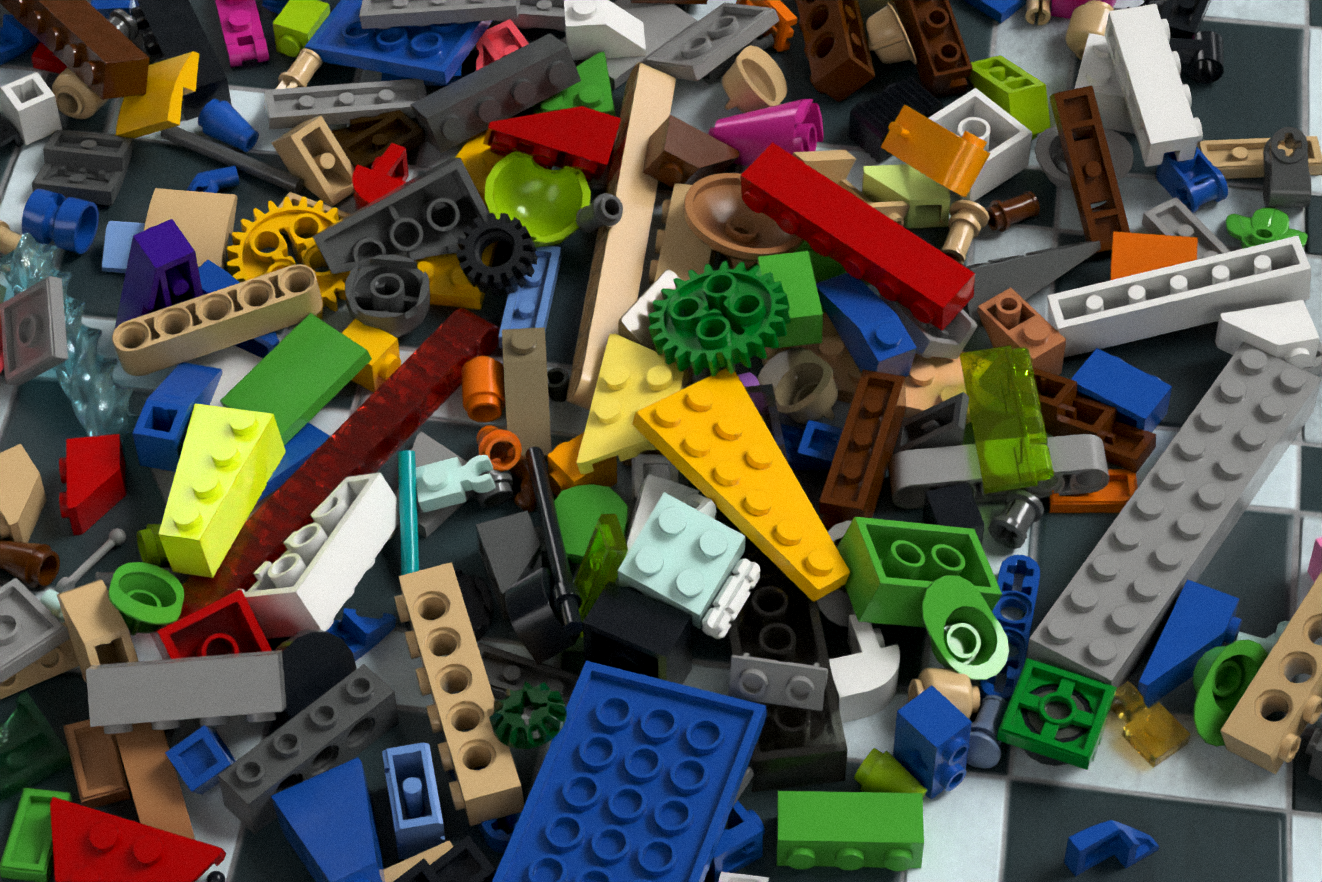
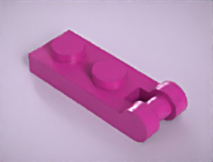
[214,0,269,68]

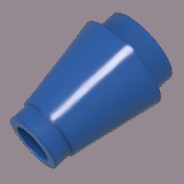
[198,99,259,152]

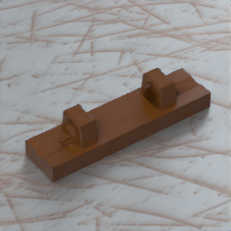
[1049,85,1130,256]

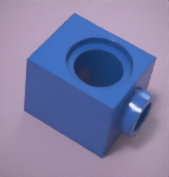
[165,725,237,795]

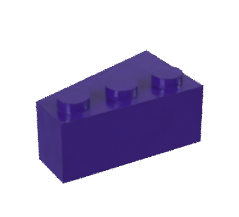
[114,219,203,330]

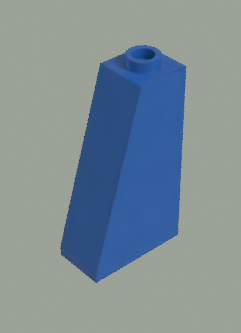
[271,757,385,882]

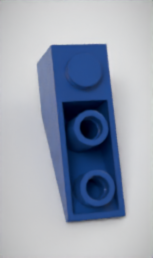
[132,362,223,472]

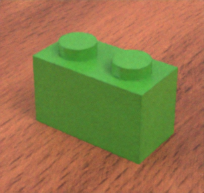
[758,251,823,349]

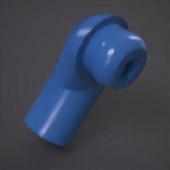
[187,166,240,193]

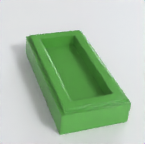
[0,788,73,882]

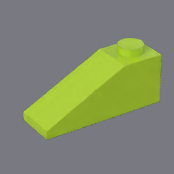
[969,55,1051,140]

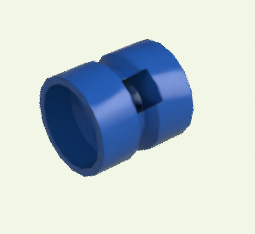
[22,189,99,254]

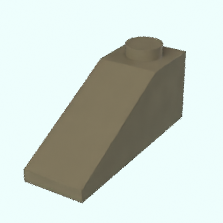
[502,327,552,461]

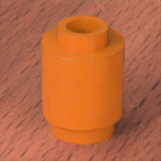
[461,356,505,422]

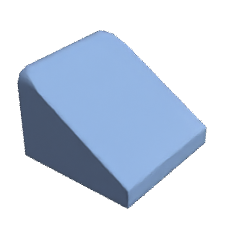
[102,221,145,273]

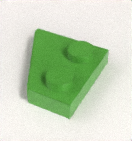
[533,52,616,117]

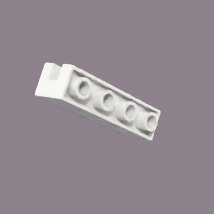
[1105,4,1203,167]

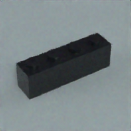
[130,0,232,120]

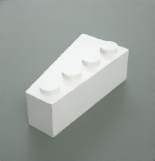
[238,472,400,639]

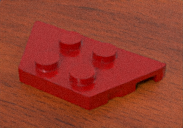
[50,797,226,882]

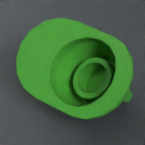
[108,562,184,636]
[921,575,1009,680]
[1192,639,1268,747]

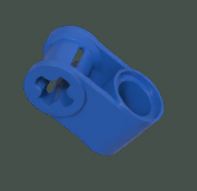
[1156,147,1228,213]

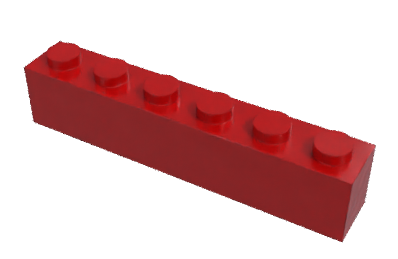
[740,142,975,331]

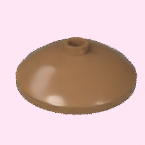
[683,173,804,262]

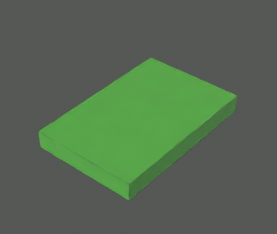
[220,313,372,446]

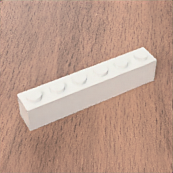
[1047,236,1311,358]

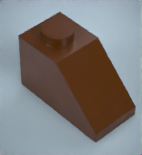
[643,115,740,188]

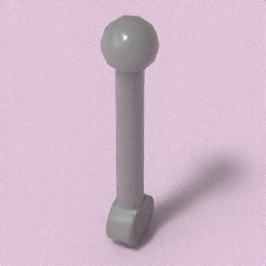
[56,528,126,593]

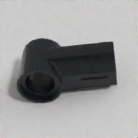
[1169,30,1224,84]

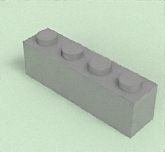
[86,650,286,734]

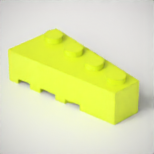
[158,403,286,578]

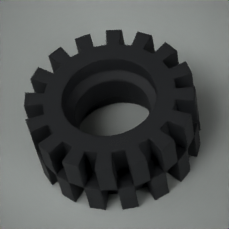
[456,213,537,296]

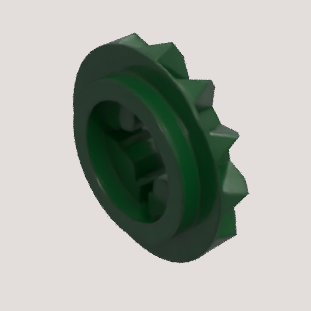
[489,681,567,749]

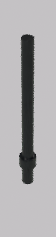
[525,447,583,636]

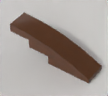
[979,357,1156,473]

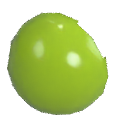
[484,151,591,248]

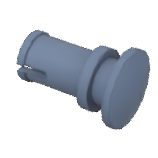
[967,695,1009,769]

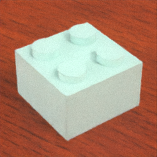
[618,492,745,629]

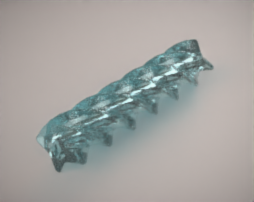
[0,232,140,444]

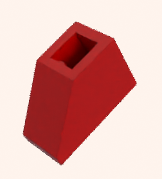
[59,434,126,535]

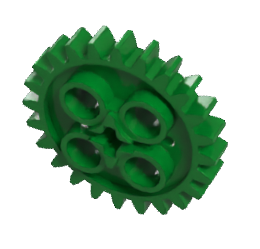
[648,261,791,376]

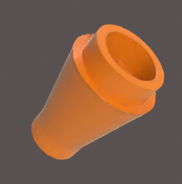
[476,425,522,472]

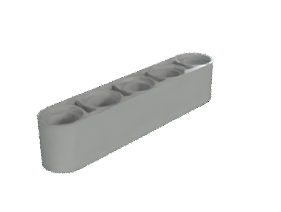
[888,434,1110,509]

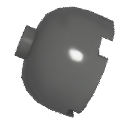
[345,254,430,338]

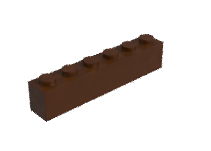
[0,0,149,100]

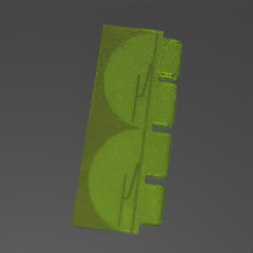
[959,345,1054,494]

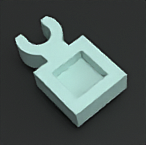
[416,455,496,513]

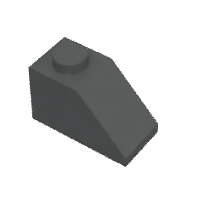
[476,510,547,620]

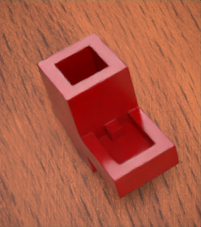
[352,143,409,211]

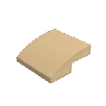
[144,188,238,269]

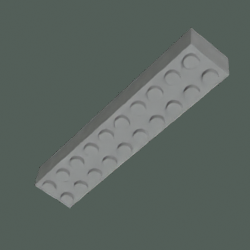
[1026,342,1322,701]

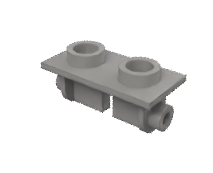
[728,652,828,711]

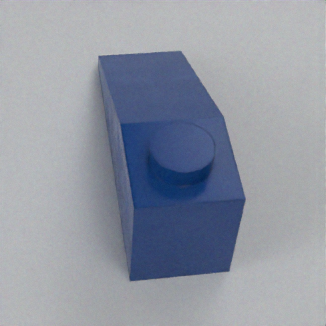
[816,273,917,377]
[1134,579,1242,711]

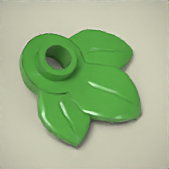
[1226,207,1308,249]

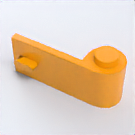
[881,104,990,198]

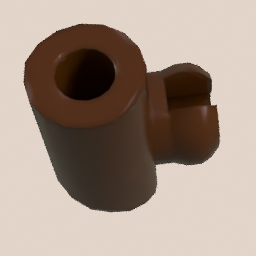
[509,454,537,513]

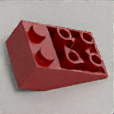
[483,106,621,182]

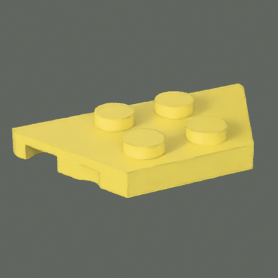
[576,334,689,474]

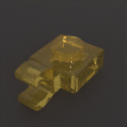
[1111,681,1191,768]

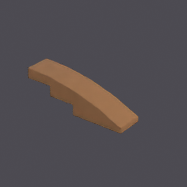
[115,722,195,840]

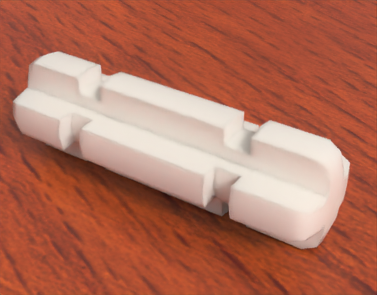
[702,558,760,639]

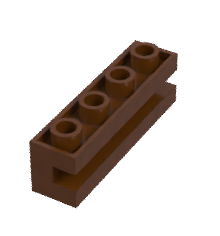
[893,0,973,98]
[819,369,906,531]

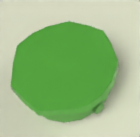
[554,484,629,566]

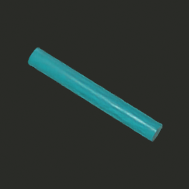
[398,450,419,575]

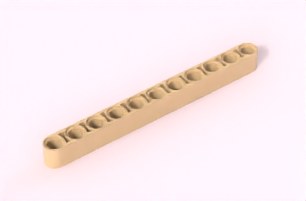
[566,62,676,410]

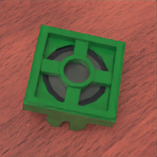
[997,658,1117,770]

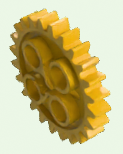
[227,196,360,319]

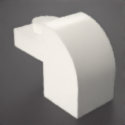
[826,614,900,723]

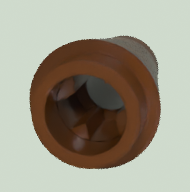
[0,540,60,588]

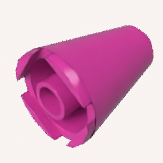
[708,99,824,167]

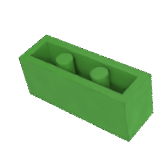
[777,791,924,871]

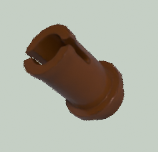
[985,191,1040,232]

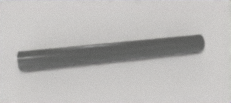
[161,126,304,194]

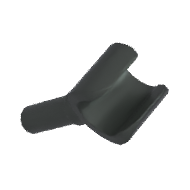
[547,368,570,402]

